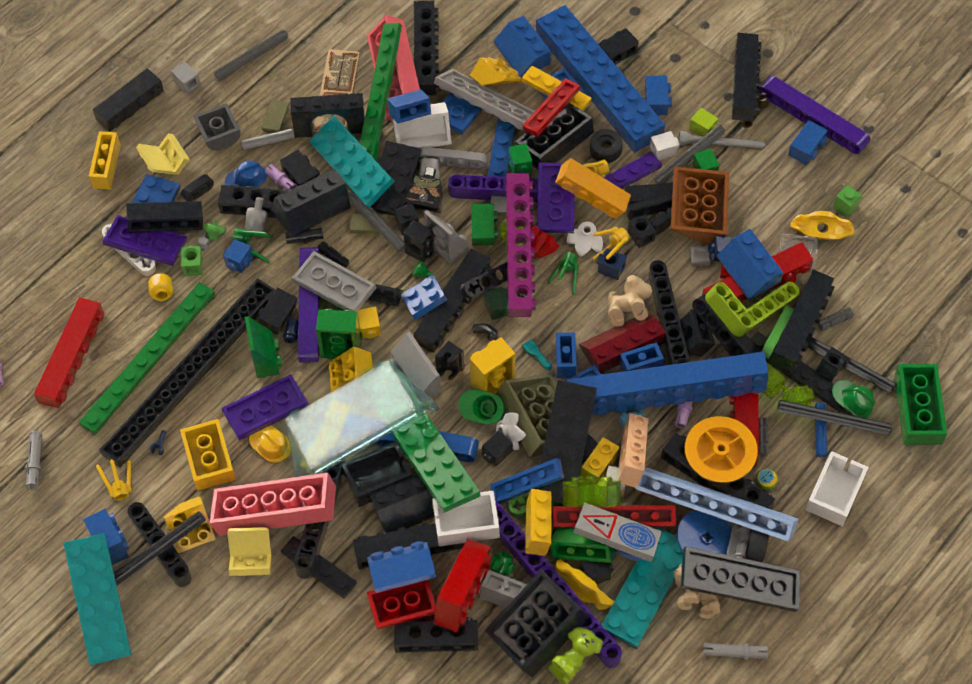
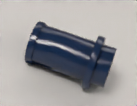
[282,318,299,344]

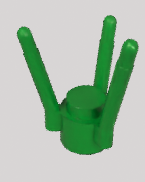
[233,228,272,263]
[547,252,579,295]

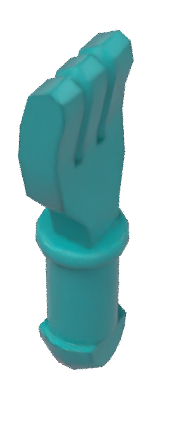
[522,339,552,370]

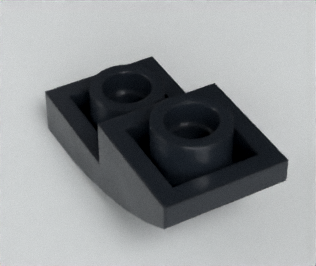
[651,206,672,236]

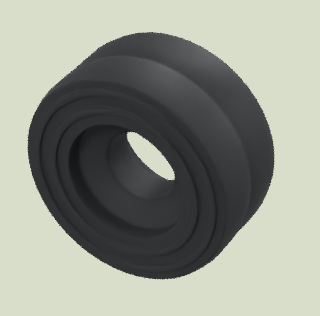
[590,129,623,163]
[746,529,769,563]

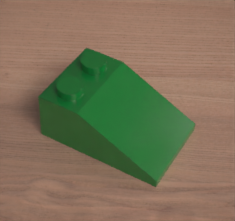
[245,316,282,378]

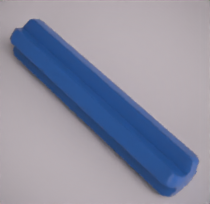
[815,402,827,457]

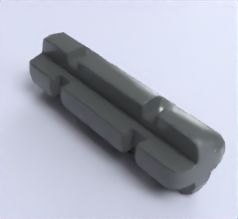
[818,307,854,331]
[759,418,768,456]

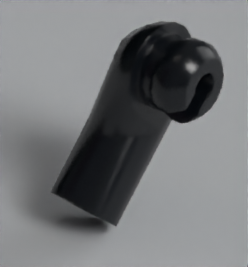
[473,324,498,341]

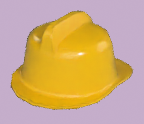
[249,425,291,463]

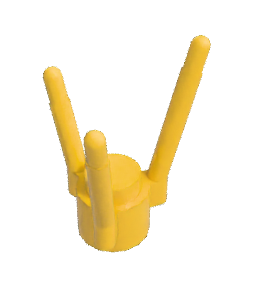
[575,160,609,196]
[592,226,629,261]
[96,460,132,501]

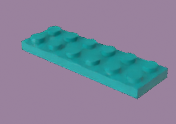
[309,115,395,208]
[602,526,683,649]
[63,533,132,665]

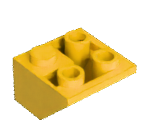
[470,57,522,86]
[329,347,373,397]
[164,496,216,553]

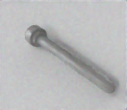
[679,131,766,149]

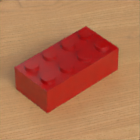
[434,538,492,632]

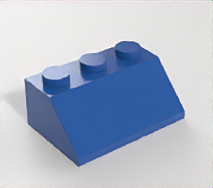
[494,15,551,78]
[717,229,783,300]
[367,541,436,593]

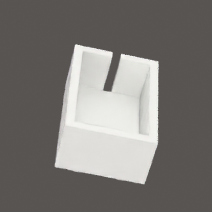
[393,102,452,148]
[805,451,869,527]
[432,491,500,546]

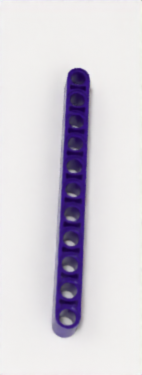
[484,491,622,668]

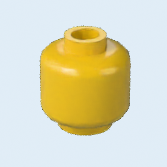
[148,273,173,301]

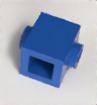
[223,239,253,273]

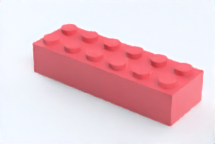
[367,15,420,121]
[210,473,336,536]

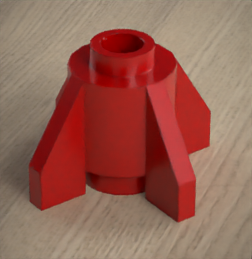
[530,225,560,259]

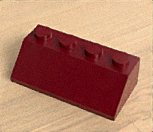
[579,314,666,374]

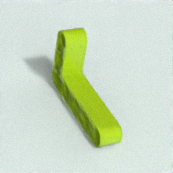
[705,282,800,337]

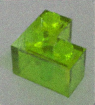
[563,475,621,507]

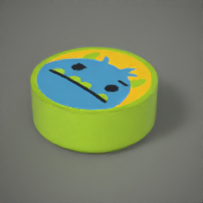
[757,469,778,490]

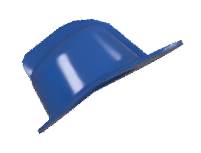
[225,160,267,188]

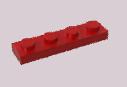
[522,78,580,137]

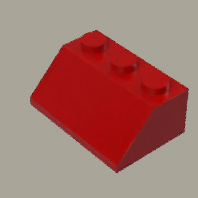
[366,580,436,630]

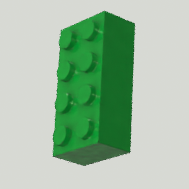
[894,364,947,445]

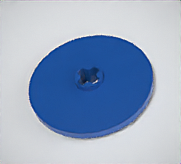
[676,510,732,555]

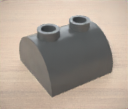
[193,103,241,150]

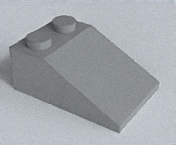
[424,210,468,265]

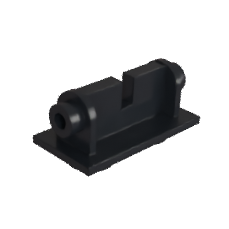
[367,284,404,307]

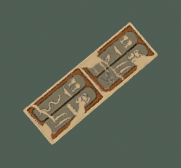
[313,49,359,132]

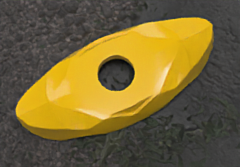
[790,211,855,240]
[555,558,615,610]

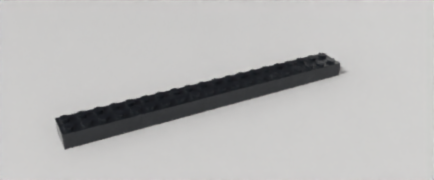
[100,278,275,468]

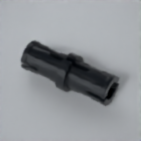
[285,227,324,244]

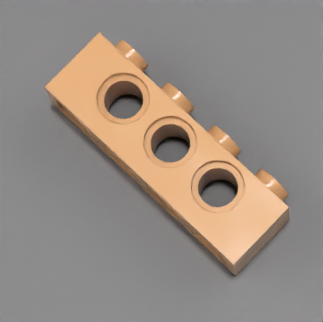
[617,413,648,488]

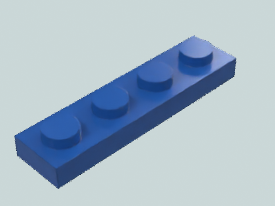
[488,118,515,177]
[490,458,564,504]

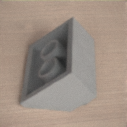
[389,331,441,404]

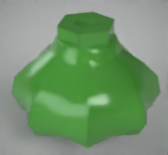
[203,220,227,241]

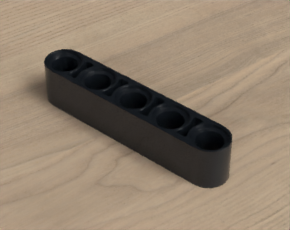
[692,293,760,356]
[127,502,192,587]

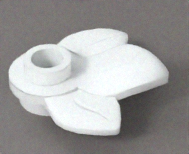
[566,222,603,257]
[496,412,526,450]

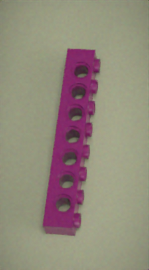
[506,173,536,317]

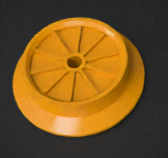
[685,416,758,483]

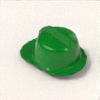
[832,380,876,418]
[458,389,504,424]

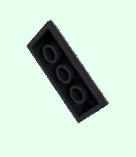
[515,102,594,170]
[270,169,351,238]
[370,474,435,533]

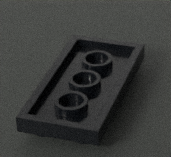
[371,140,422,216]

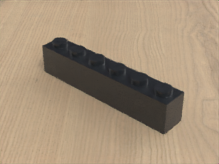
[732,33,761,121]
[414,248,492,353]
[770,269,835,372]
[353,523,478,570]

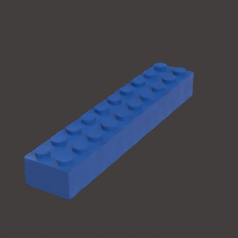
[536,5,665,153]
[567,352,768,416]

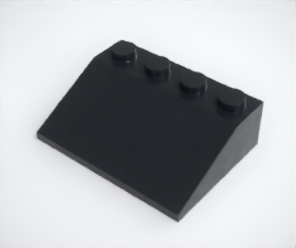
[485,569,590,678]

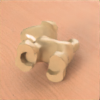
[608,275,653,326]
[674,563,720,619]

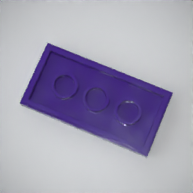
[537,163,575,234]
[103,215,187,266]
[221,374,309,441]

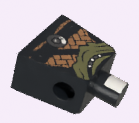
[405,167,442,213]

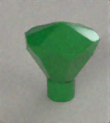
[413,261,434,278]

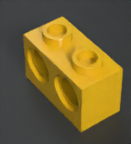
[581,437,620,487]

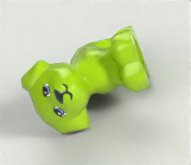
[548,627,603,684]

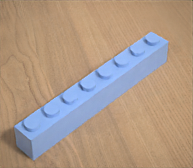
[635,468,799,541]

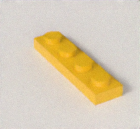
[522,66,592,112]

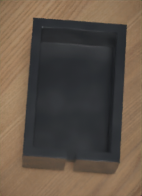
[341,441,413,507]

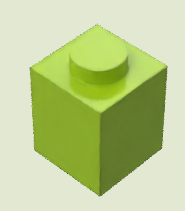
[689,108,719,136]

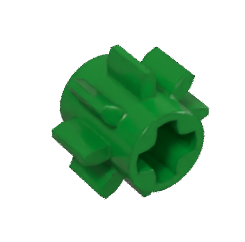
[490,552,515,576]

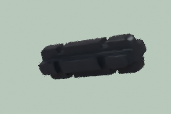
[318,241,349,268]

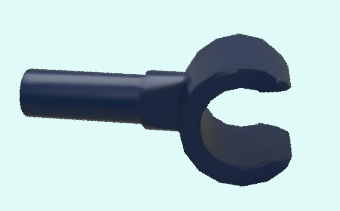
[150,430,166,455]

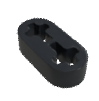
[181,174,214,202]

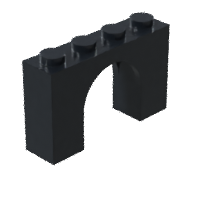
[290,93,365,138]

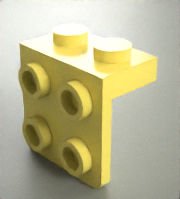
[136,134,190,175]
[228,527,272,576]

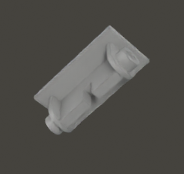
[726,525,752,559]

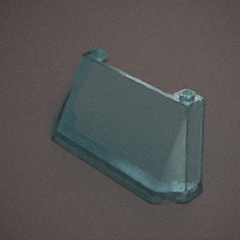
[286,360,440,477]

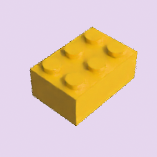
[470,337,516,394]
[180,419,236,491]

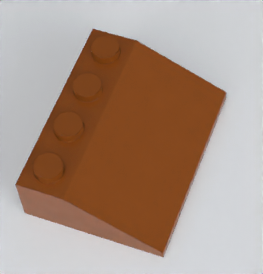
[670,166,729,244]

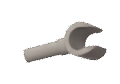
[198,228,210,250]

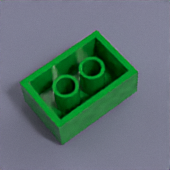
[316,309,361,359]

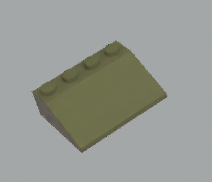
[495,373,557,457]

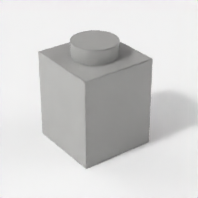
[171,62,201,94]

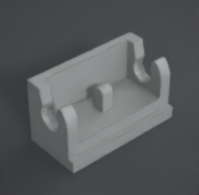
[480,570,527,608]

